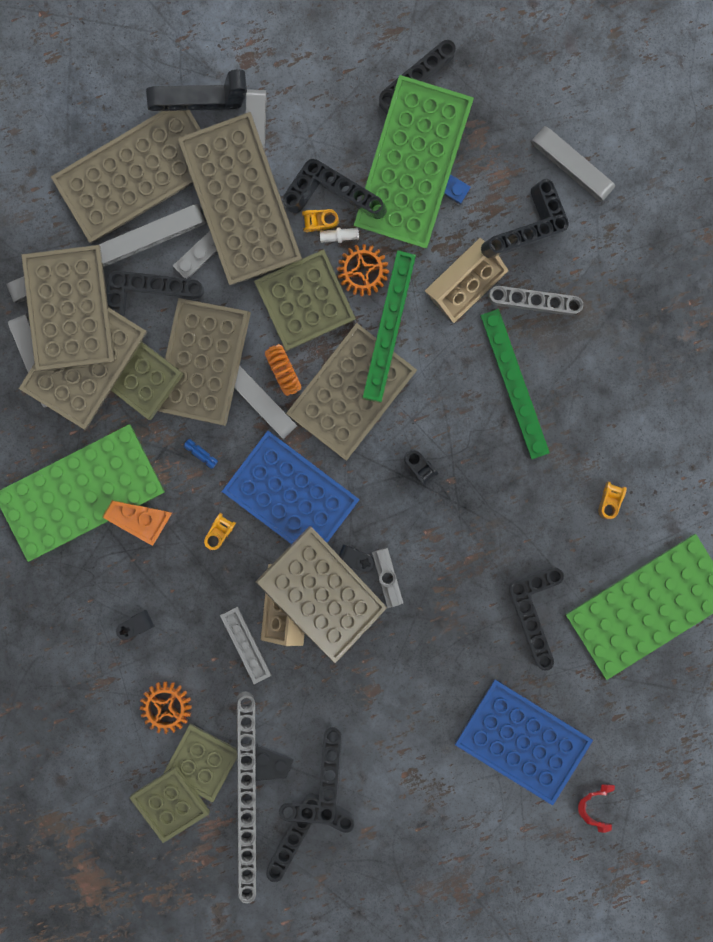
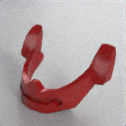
[578,784,615,833]

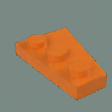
[102,500,172,546]

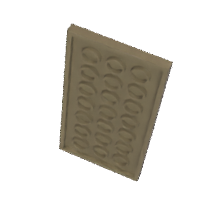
[51,110,201,244]
[178,112,302,286]

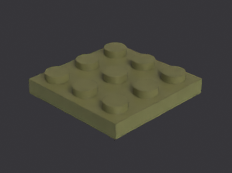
[111,341,184,420]
[163,723,237,802]
[129,765,210,843]

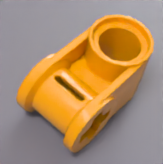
[302,209,339,232]
[598,481,627,519]
[204,513,236,550]

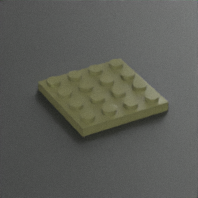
[254,249,356,351]

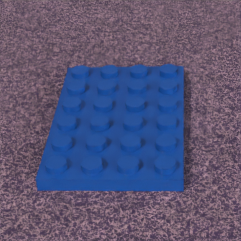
[222,431,360,544]
[455,679,593,805]

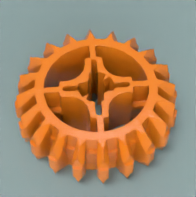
[337,244,389,297]
[265,344,301,396]
[140,681,192,734]

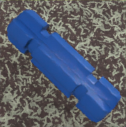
[184,439,218,468]

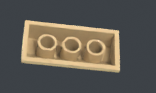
[425,238,509,323]
[261,564,305,646]

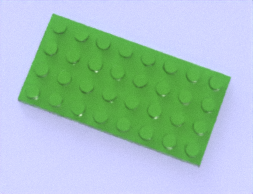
[354,75,474,249]
[0,424,165,562]
[565,534,713,680]

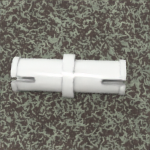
[320,227,359,243]

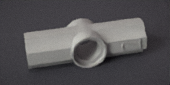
[372,548,403,608]

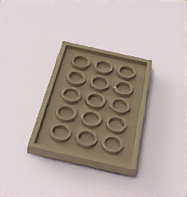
[21,245,115,371]
[158,298,251,426]
[19,307,147,430]
[286,323,417,461]
[256,526,387,663]

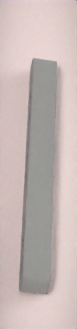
[7,204,206,303]
[237,691,256,903]

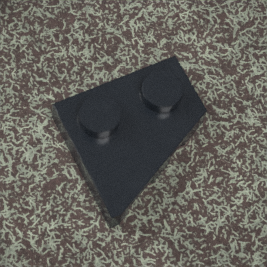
[244,745,294,781]

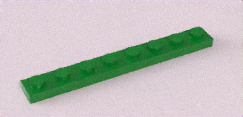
[362,250,416,403]
[480,309,550,459]

